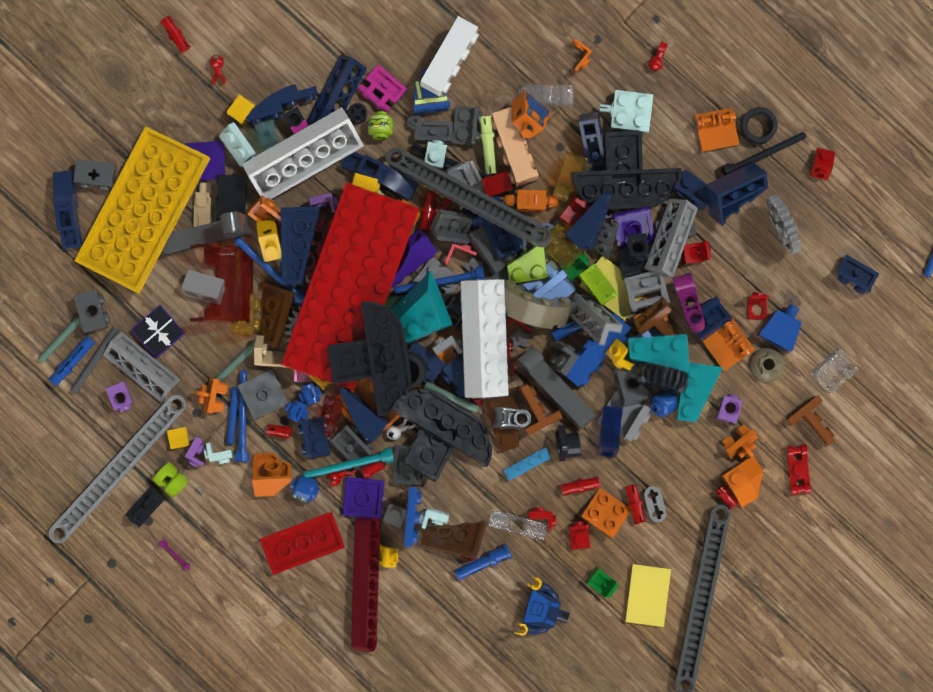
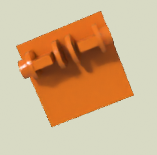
[695,108,740,152]
[702,319,755,372]
[581,488,631,538]

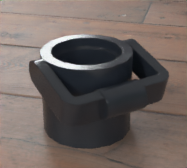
[555,425,582,461]

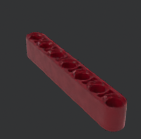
[351,517,380,652]

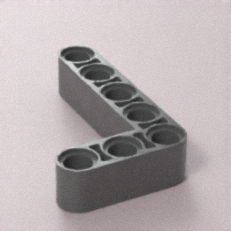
[161,212,251,256]
[517,346,596,429]

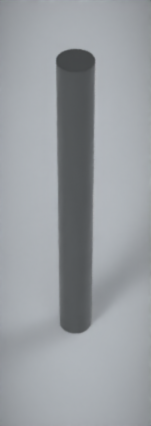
[70,327,119,394]

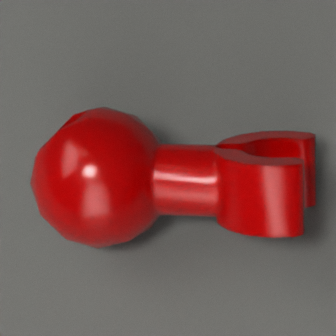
[648,41,668,71]
[209,55,226,85]
[326,469,356,486]

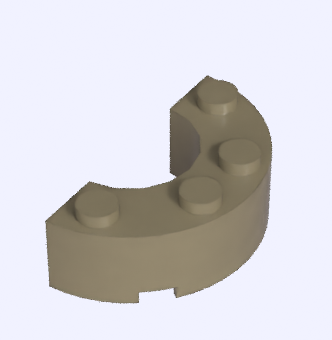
[504,280,574,329]

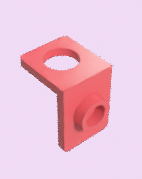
[445,243,477,266]

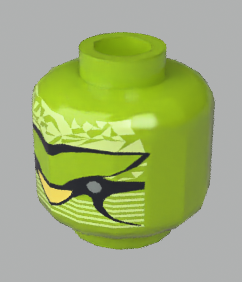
[368,111,393,141]

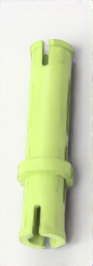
[479,115,497,174]

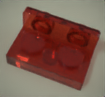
[321,395,344,438]

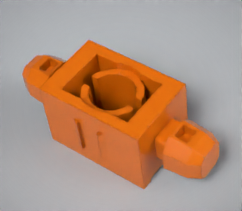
[504,190,558,212]

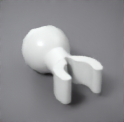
[386,418,416,440]

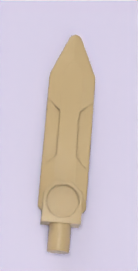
[193,183,211,263]

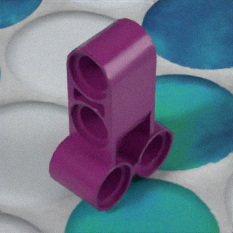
[672,272,705,333]

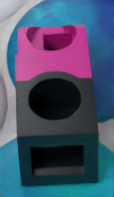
[283,107,308,134]

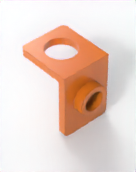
[572,38,592,74]

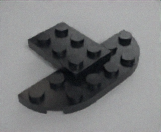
[570,131,682,209]
[327,301,411,417]
[390,389,492,482]

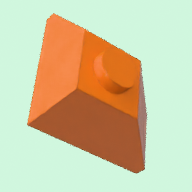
[252,452,292,497]
[721,456,763,508]

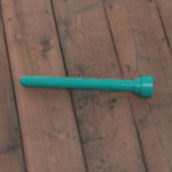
[303,447,395,478]

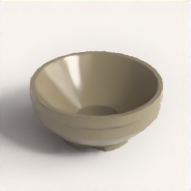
[750,348,785,383]

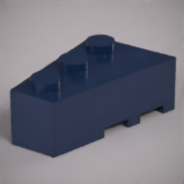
[705,162,768,226]

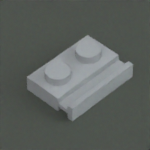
[447,158,486,194]

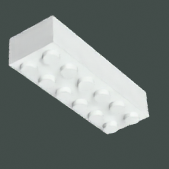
[242,107,364,199]
[461,280,508,398]

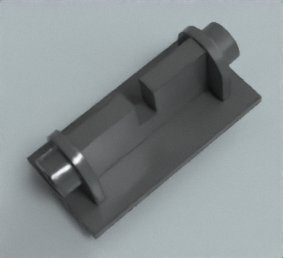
[593,219,619,259]

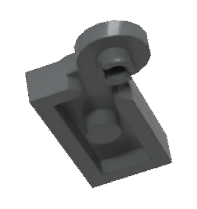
[407,114,453,142]

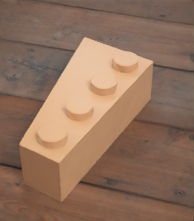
[491,107,539,188]

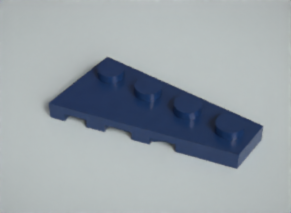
[281,206,320,285]

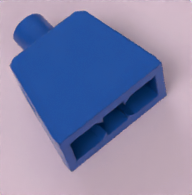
[757,304,802,353]

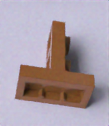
[634,297,680,336]
[519,383,563,436]
[786,395,835,446]

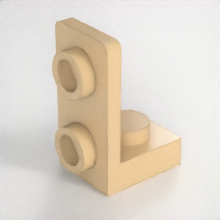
[254,335,288,368]

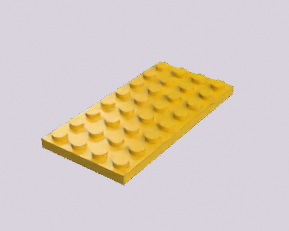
[74,126,210,294]

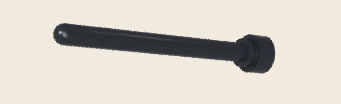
[721,132,807,176]

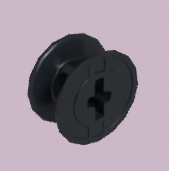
[446,290,462,330]

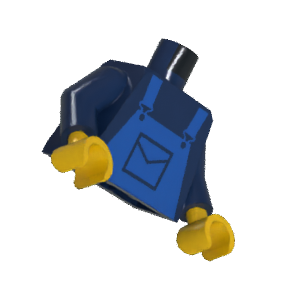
[514,576,570,636]

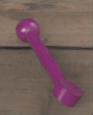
[160,540,190,571]

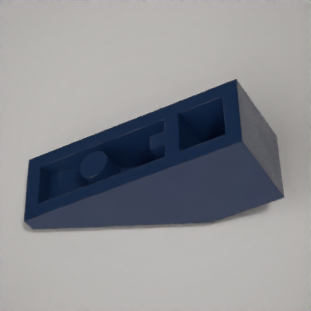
[579,112,604,171]
[566,192,612,251]
[339,387,390,442]

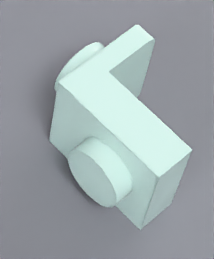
[424,140,447,169]
[204,442,234,464]

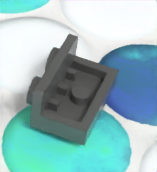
[430,209,474,244]
[330,425,373,469]

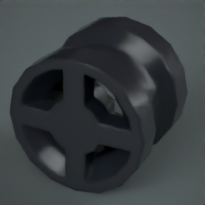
[348,103,368,124]

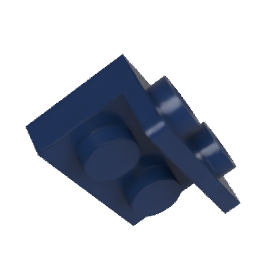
[673,169,708,210]
[298,417,331,459]

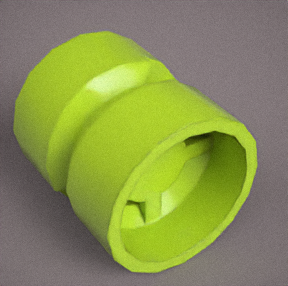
[152,462,189,498]

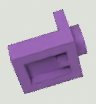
[309,193,338,214]
[185,436,205,467]

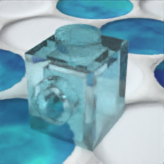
[255,120,280,150]

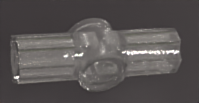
[488,510,548,541]

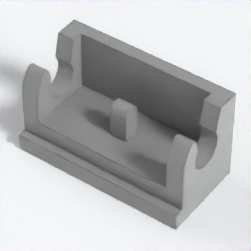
[181,269,226,305]

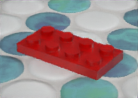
[259,511,345,575]

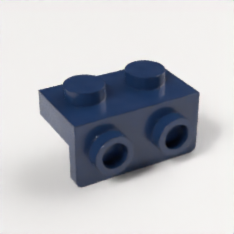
[483,221,524,260]
[834,254,880,295]
[691,296,733,342]
[408,341,446,384]
[441,354,468,400]

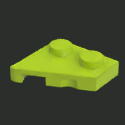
[507,246,548,283]

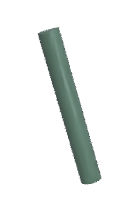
[38,316,81,363]
[215,339,256,382]
[424,382,479,413]

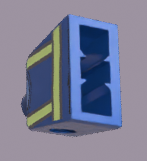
[414,69,450,115]

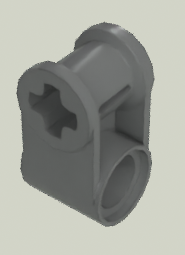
[493,407,531,429]

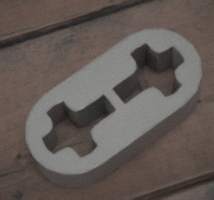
[643,486,666,522]

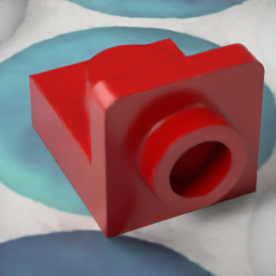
[569,521,591,550]

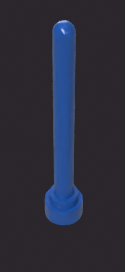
[235,237,306,306]
[393,266,485,294]
[234,370,250,462]

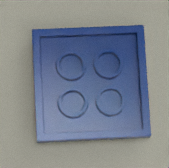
[404,487,422,547]

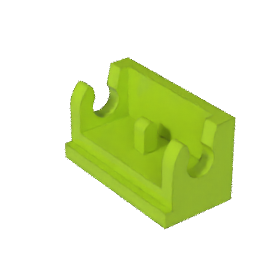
[578,264,618,306]

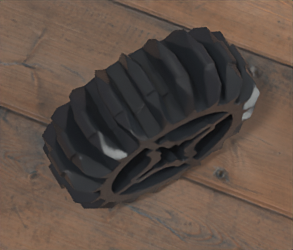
[636,363,689,393]

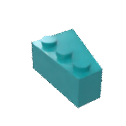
[627,334,690,374]
[675,363,723,423]

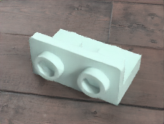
[419,508,450,529]

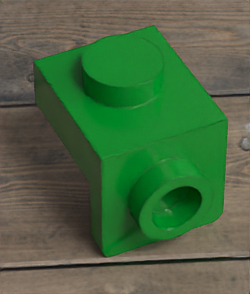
[559,250,589,283]
[584,566,619,599]

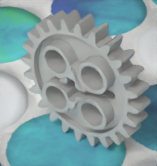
[766,194,801,255]

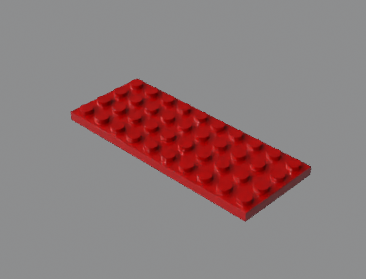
[281,182,419,390]

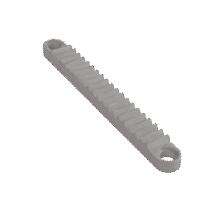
[49,395,187,543]

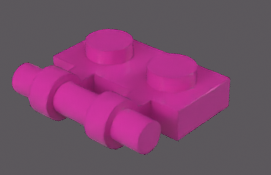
[358,64,407,113]

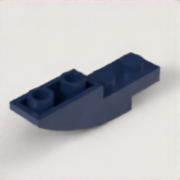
[246,84,319,126]
[341,152,418,201]
[53,170,83,249]

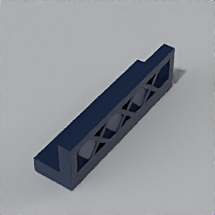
[307,55,367,125]

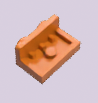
[247,195,281,233]

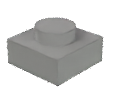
[383,503,407,528]

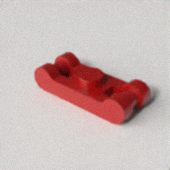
[786,444,811,495]

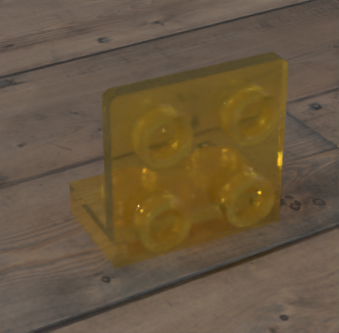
[542,220,586,271]
[230,294,261,336]

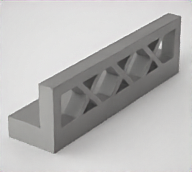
[645,199,698,278]
[570,293,623,345]
[103,332,180,403]

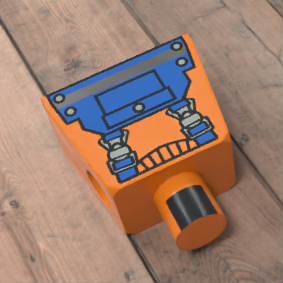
[511,91,550,138]

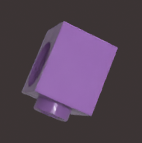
[106,382,135,413]
[716,394,743,424]

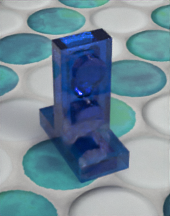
[597,406,623,458]

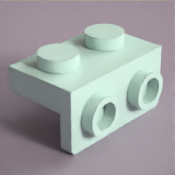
[219,122,256,167]

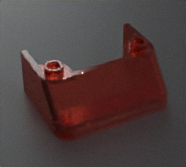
[190,243,253,324]

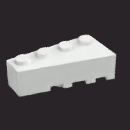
[420,16,479,97]

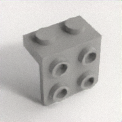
[598,391,651,442]

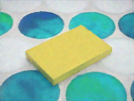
[579,256,644,321]
[625,564,671,627]

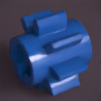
[298,383,323,406]
[285,400,309,423]

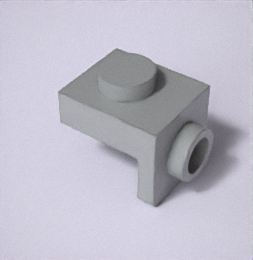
[432,336,463,355]

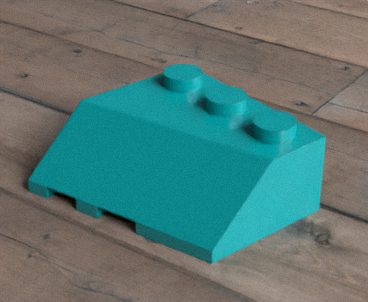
[391,271,453,345]

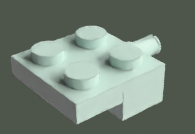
[599,90,653,133]

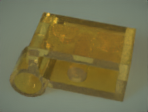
[552,151,591,202]

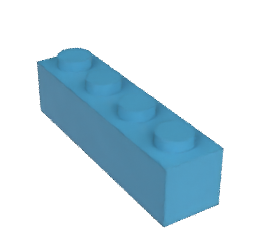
[503,447,551,481]

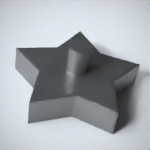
[462,256,484,272]
[509,327,531,349]

